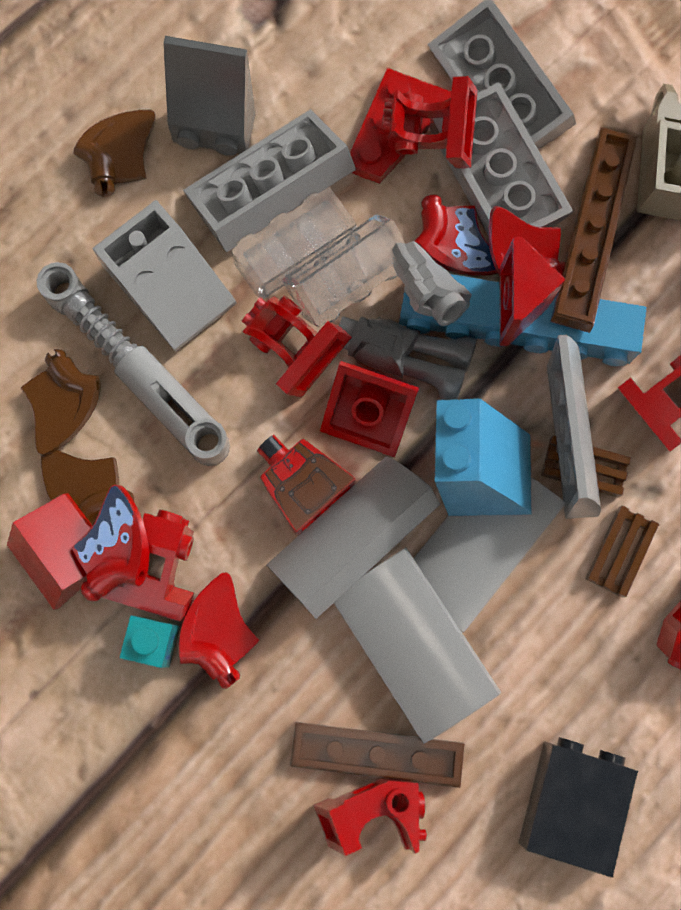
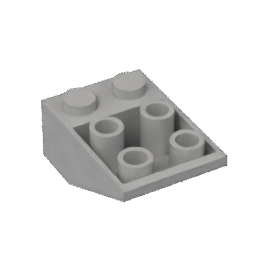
[92,200,237,352]

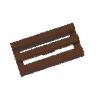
[541,435,631,498]
[585,505,659,598]

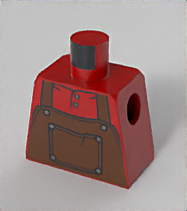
[257,435,355,537]

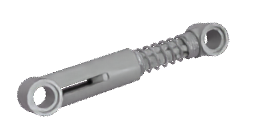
[37,262,230,466]

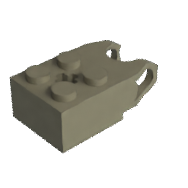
[637,83,681,221]

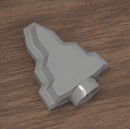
[392,241,472,326]

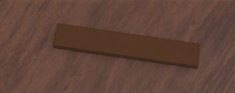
[550,127,637,333]

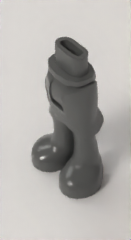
[339,316,478,400]

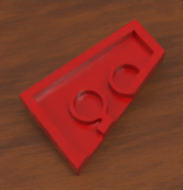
[350,68,451,184]

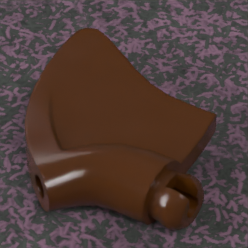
[73,109,156,197]
[21,349,101,456]
[41,450,134,526]

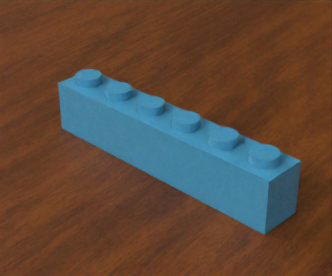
[399,274,647,366]

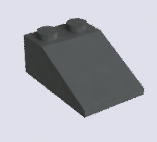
[163,36,256,156]

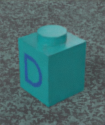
[119,615,180,668]

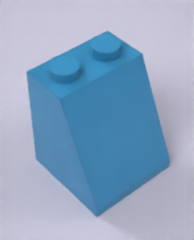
[435,399,532,516]

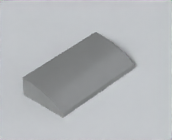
[427,0,576,149]
[430,83,573,236]
[183,109,356,252]
[547,334,601,519]
[267,456,440,619]
[413,477,566,633]
[334,548,501,744]

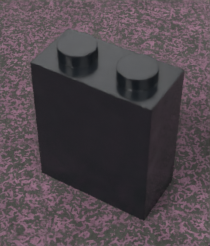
[518,737,638,878]

